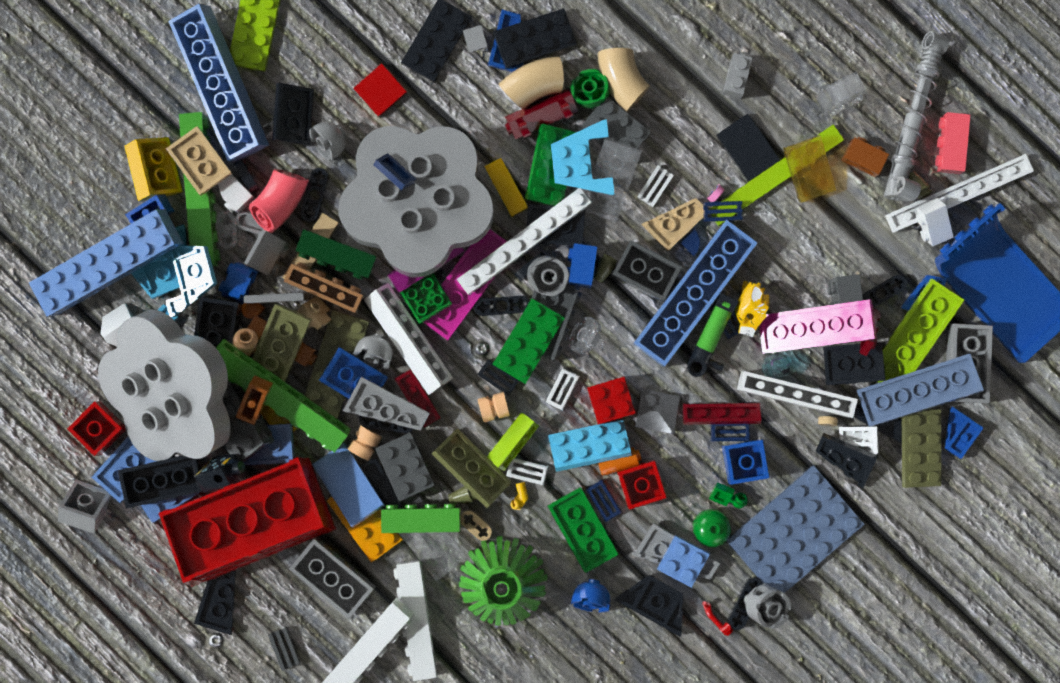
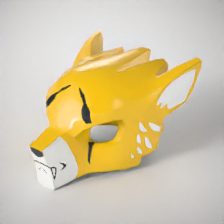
[735,281,769,337]

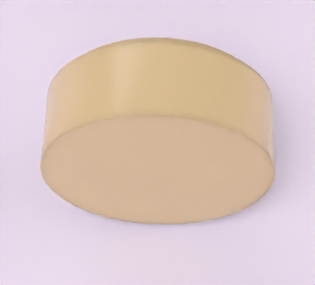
[818,416,838,426]

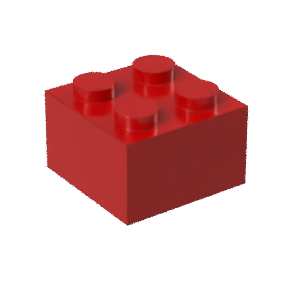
[587,377,635,425]
[67,401,126,456]
[617,460,666,510]

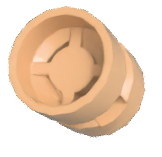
[478,392,510,423]
[347,425,382,461]

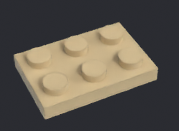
[166,126,232,196]

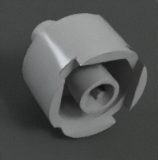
[527,256,569,296]

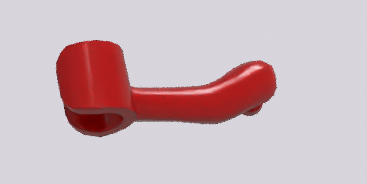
[702,601,733,636]

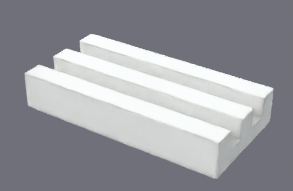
[637,165,674,208]
[546,368,580,411]
[506,458,548,485]

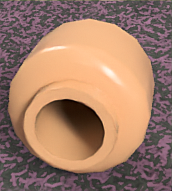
[233,328,258,356]

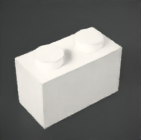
[916,198,954,247]

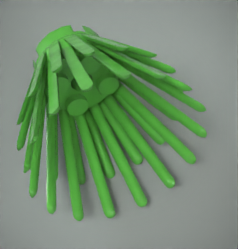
[459,536,548,626]

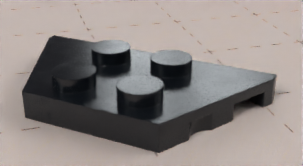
[615,575,683,637]

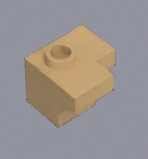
[296,296,332,330]

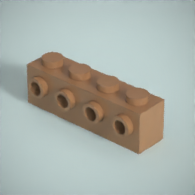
[284,261,364,313]

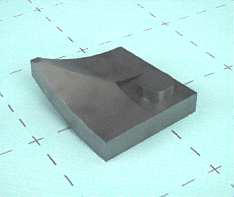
[635,389,680,434]

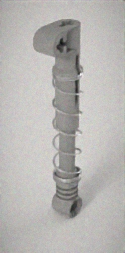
[884,31,949,201]

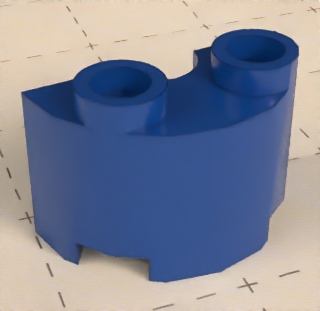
[218,262,259,305]

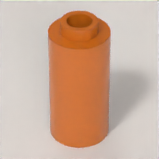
[598,447,641,476]

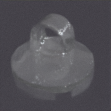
[569,317,607,355]

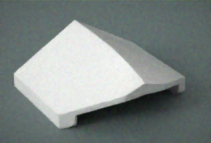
[101,303,133,346]
[839,426,879,455]

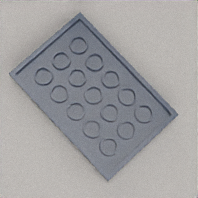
[727,465,864,593]

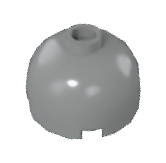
[309,122,346,161]
[353,334,393,369]

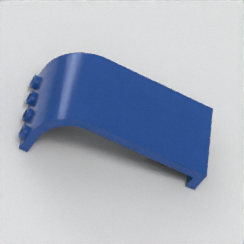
[935,203,1060,363]

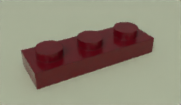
[395,369,441,428]

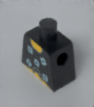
[195,454,245,493]

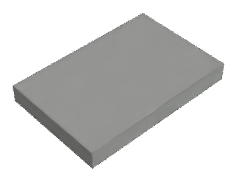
[244,293,304,304]

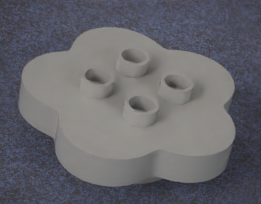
[338,126,493,277]
[98,310,230,461]

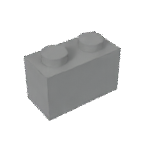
[722,53,752,99]

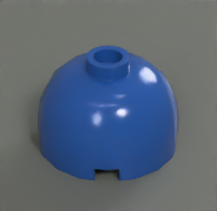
[571,579,610,613]

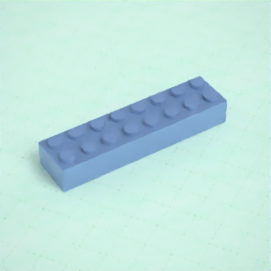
[169,4,269,161]
[29,209,183,317]
[633,220,757,367]

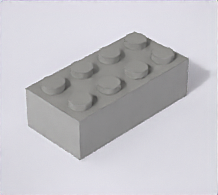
[946,324,993,403]
[289,537,376,619]

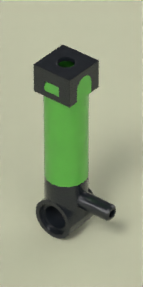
[686,293,738,377]

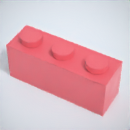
[935,112,970,174]

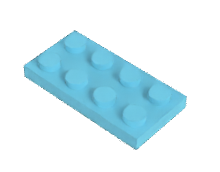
[548,419,632,472]

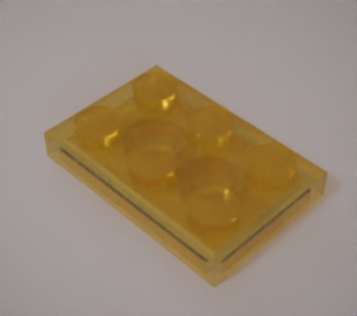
[783,135,836,203]

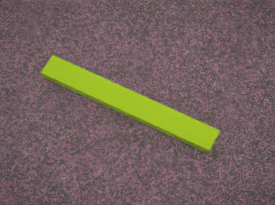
[709,124,844,226]

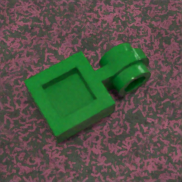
[709,482,748,509]

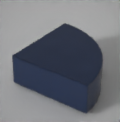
[680,229,700,256]

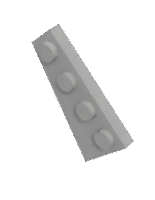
[343,376,430,431]
[634,522,720,580]

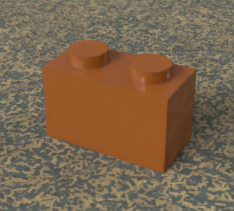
[841,137,889,177]
[236,376,273,425]

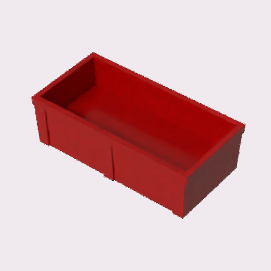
[159,457,336,587]

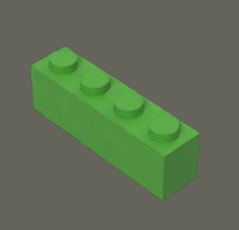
[381,504,460,533]

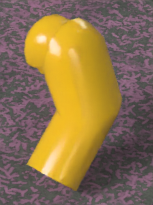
[510,482,529,510]

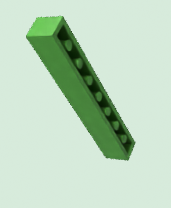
[179,112,221,266]
[216,339,351,453]

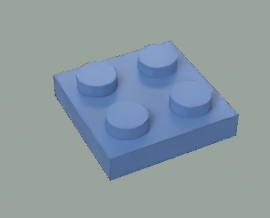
[657,535,710,588]

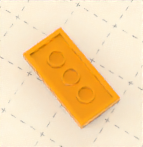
[326,497,403,563]

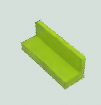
[487,413,539,471]

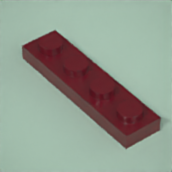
[683,403,761,425]

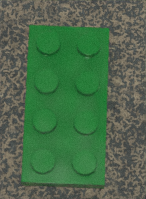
[525,124,576,206]
[492,299,565,384]
[547,487,619,573]

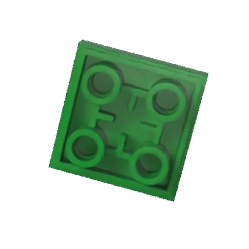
[400,273,452,324]

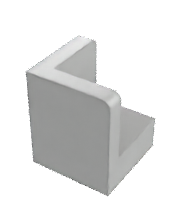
[463,25,488,53]

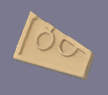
[641,198,704,252]

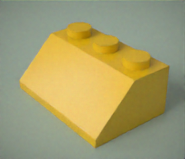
[125,137,183,201]

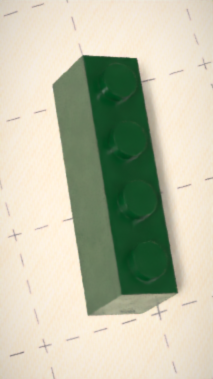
[295,229,376,280]

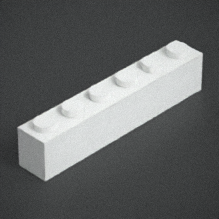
[364,283,453,395]
[737,371,858,418]
[394,560,437,681]
[322,598,414,683]

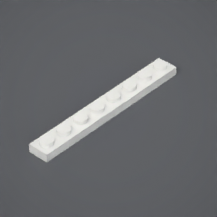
[885,154,1034,233]
[457,188,592,295]

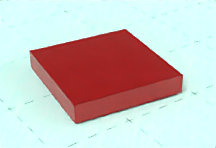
[353,63,407,118]

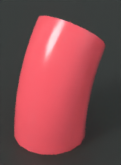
[249,169,309,233]

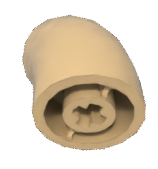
[597,48,650,112]
[499,56,564,110]

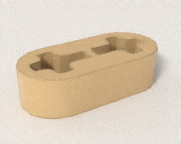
[460,510,492,541]

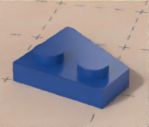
[944,407,983,460]

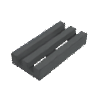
[268,627,301,671]

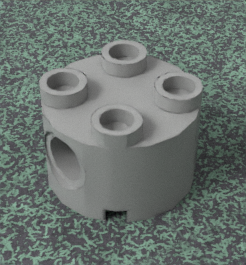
[744,583,791,629]

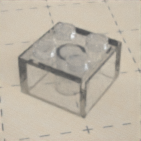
[815,71,867,117]

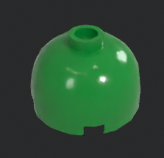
[571,69,610,109]
[692,509,731,547]

